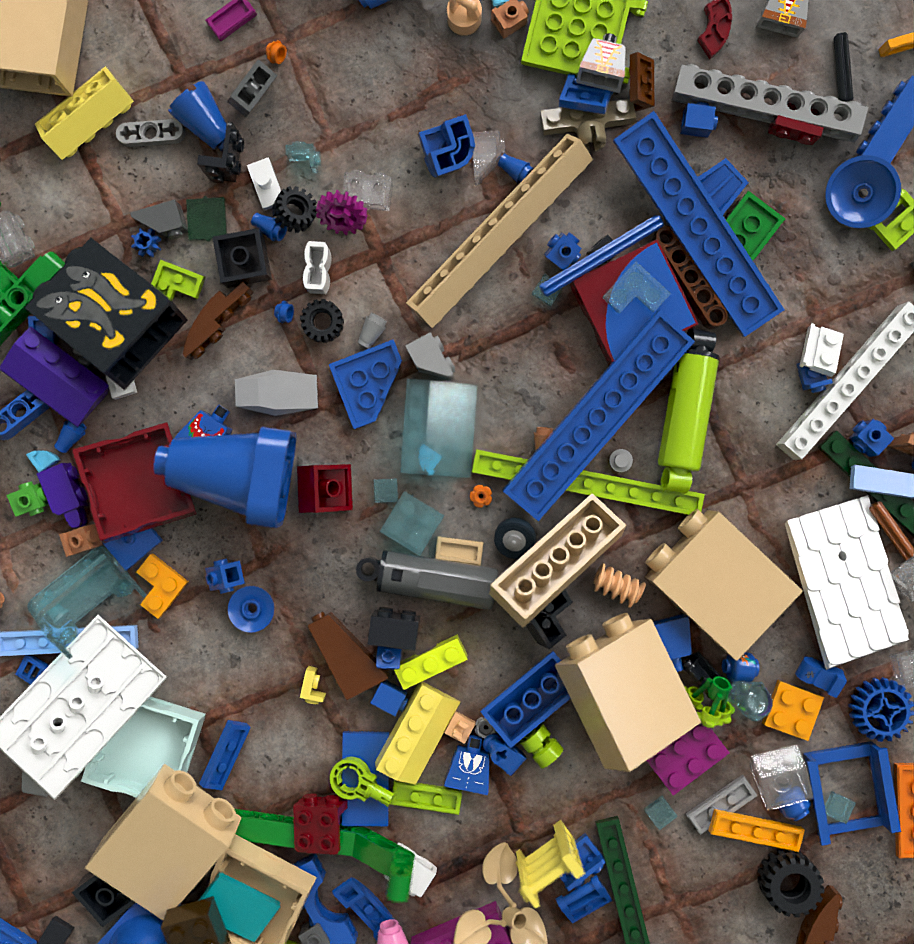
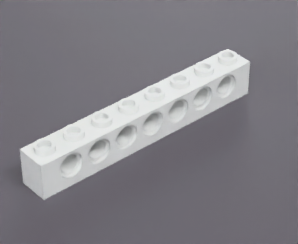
[776,302,914,460]

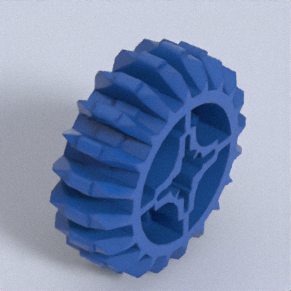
[848,677,914,742]

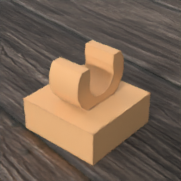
[444,711,476,744]

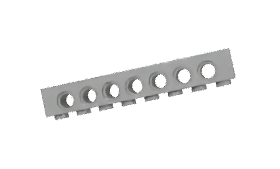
[672,64,868,143]

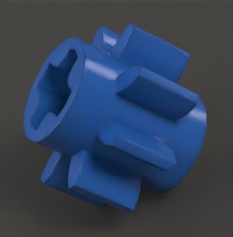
[131,228,162,258]

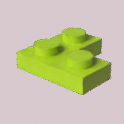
[151,260,206,301]

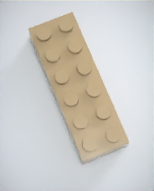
[489,494,627,628]

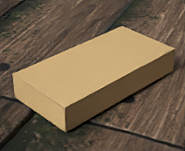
[435,536,483,566]

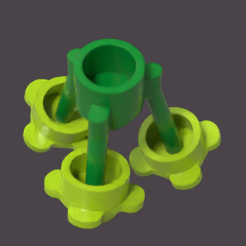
[684,676,735,728]

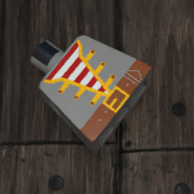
[756,0,809,38]
[576,33,626,93]

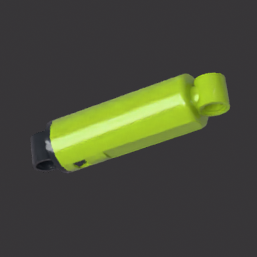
[658,328,720,494]

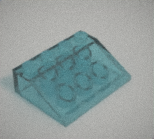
[400,379,477,478]

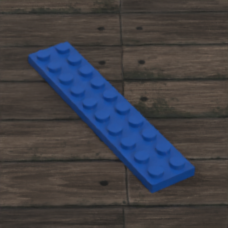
[613,111,785,337]
[502,310,695,521]

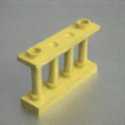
[515,820,585,908]

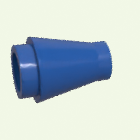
[498,154,534,184]
[251,213,287,241]
[54,421,86,453]

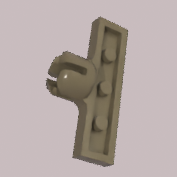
[540,99,636,153]

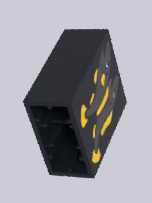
[25,238,188,390]

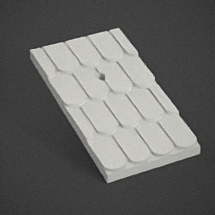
[785,495,909,670]
[0,615,166,800]

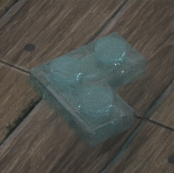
[602,261,671,314]

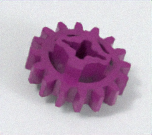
[316,190,367,235]

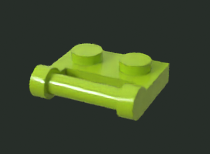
[868,189,914,251]

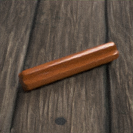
[869,501,914,562]

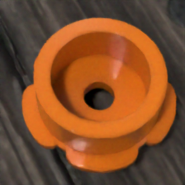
[266,40,287,64]
[470,485,492,508]

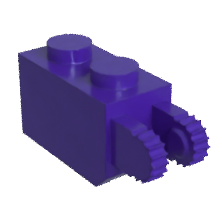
[37,463,88,528]

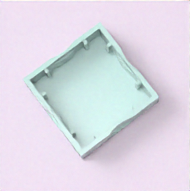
[81,696,206,798]

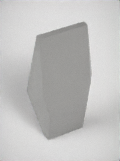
[234,370,318,416]

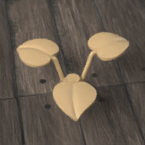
[453,842,547,944]

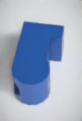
[795,656,847,698]

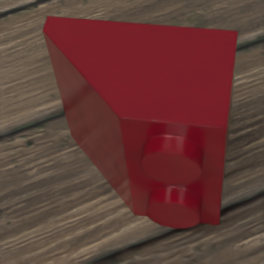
[297,464,353,513]

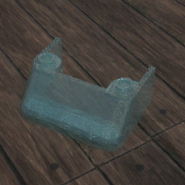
[27,546,147,659]

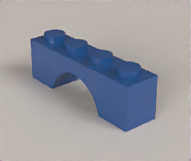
[292,853,358,944]

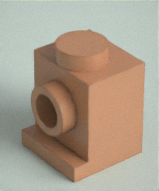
[491,0,529,39]
[59,524,103,557]

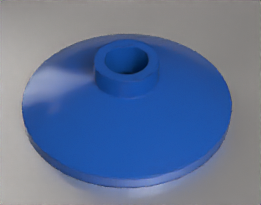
[228,586,274,633]

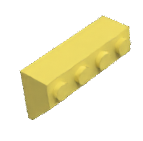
[35,66,134,160]
[375,681,460,785]

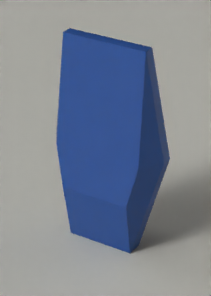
[698,158,749,215]

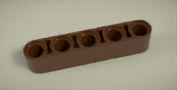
[652,226,727,329]

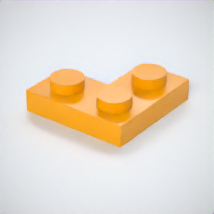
[136,553,189,619]

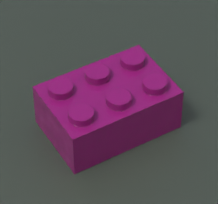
[646,711,729,796]

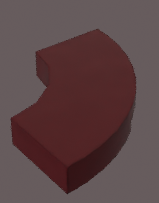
[697,0,732,60]

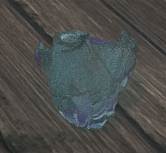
[728,681,773,722]

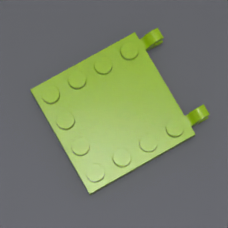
[521,0,648,84]

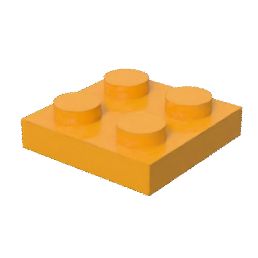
[762,680,824,741]

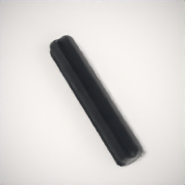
[834,32,854,102]

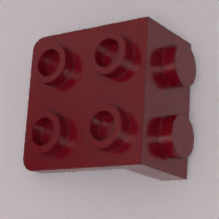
[768,103,824,145]
[293,793,348,855]

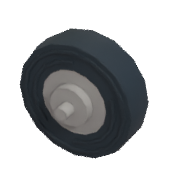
[494,517,536,559]

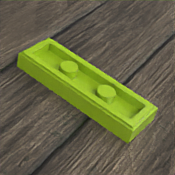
[390,779,462,815]

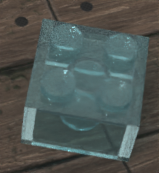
[380,491,445,556]

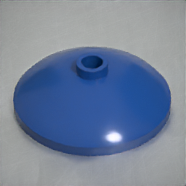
[825,155,901,228]

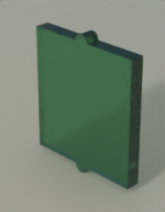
[186,196,227,242]

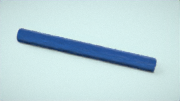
[540,215,664,296]

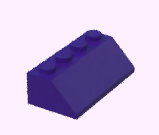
[0,326,109,428]

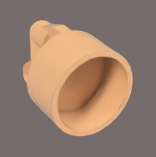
[447,0,482,36]

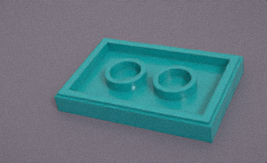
[198,872,281,942]

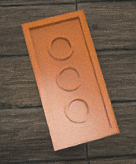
[894,763,914,858]

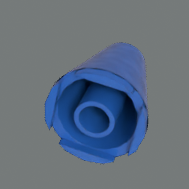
[168,81,227,151]

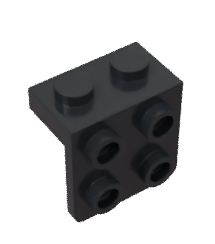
[197,122,244,184]

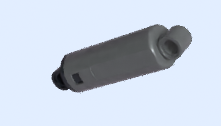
[356,550,498,610]

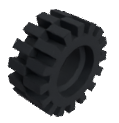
[272,186,317,233]
[300,299,344,343]

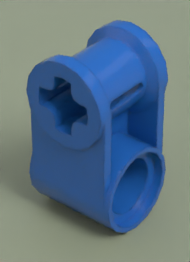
[483,734,527,776]

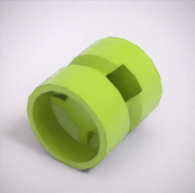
[520,723,564,768]

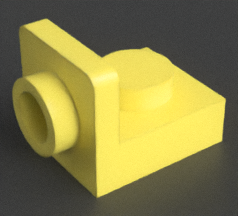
[300,666,326,704]

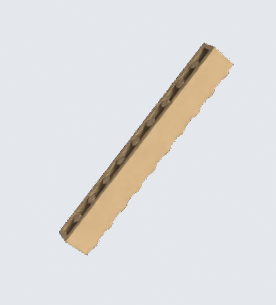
[406,134,593,328]

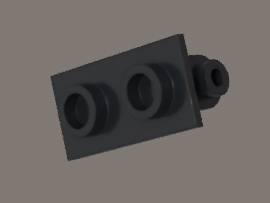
[682,651,720,698]

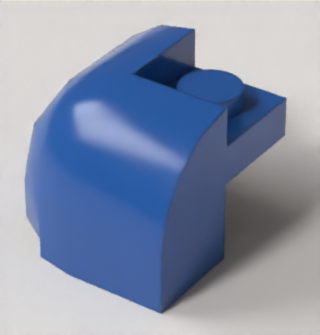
[418,114,475,178]

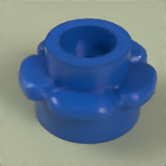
[274,301,294,324]

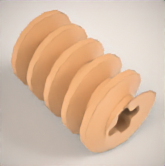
[593,563,646,608]

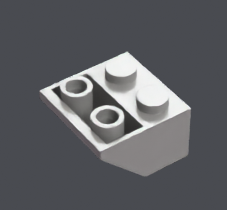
[406,332,455,381]

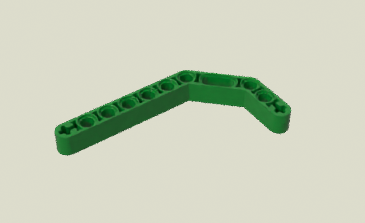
[234,808,415,902]

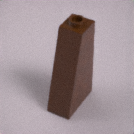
[308,611,390,700]

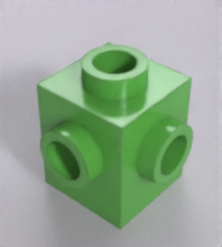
[7,481,49,517]

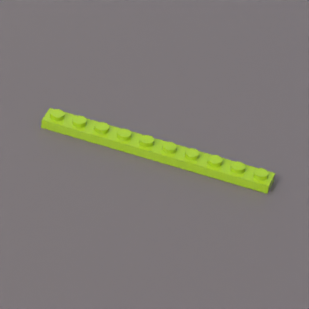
[472,449,705,515]

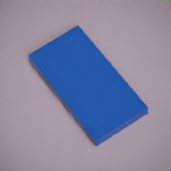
[342,731,389,826]

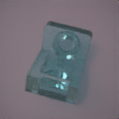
[285,141,321,173]

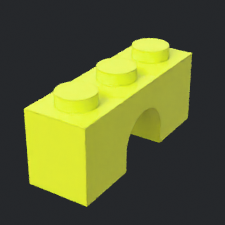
[394,634,468,690]

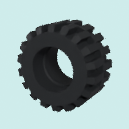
[757,849,825,917]

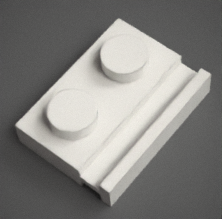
[800,323,844,377]

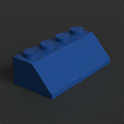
[480,651,571,748]

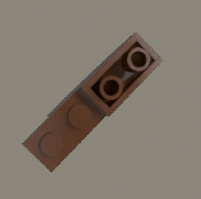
[183,282,254,360]
[796,885,842,944]

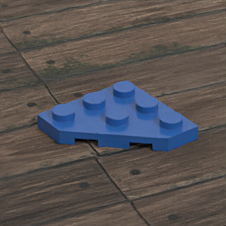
[329,339,402,430]

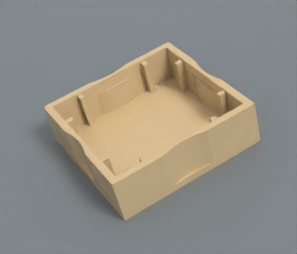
[208,834,317,944]

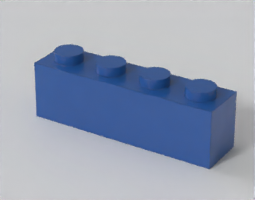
[856,75,914,163]

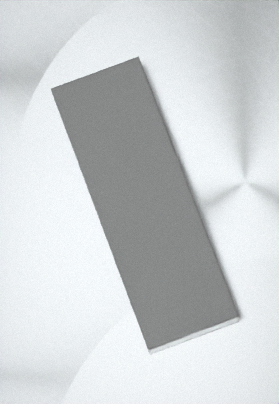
[685,774,757,835]

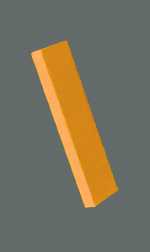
[708,809,805,852]

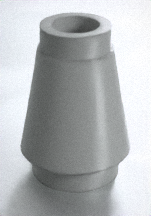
[358,312,387,348]

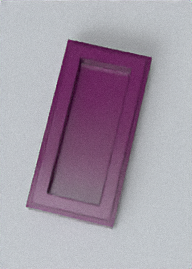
[205,0,257,42]

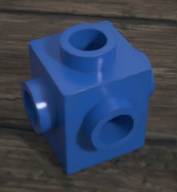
[544,232,582,271]
[849,419,895,457]
[205,559,245,594]

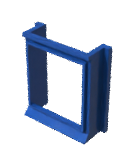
[803,741,901,846]

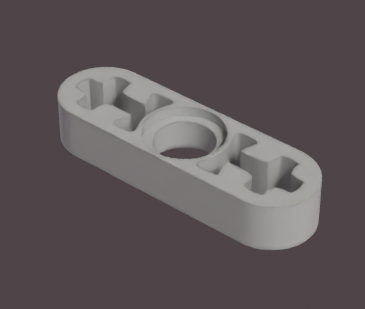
[116,119,186,147]

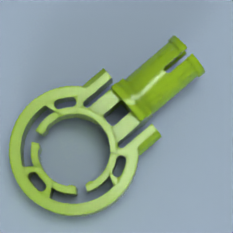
[330,757,395,807]

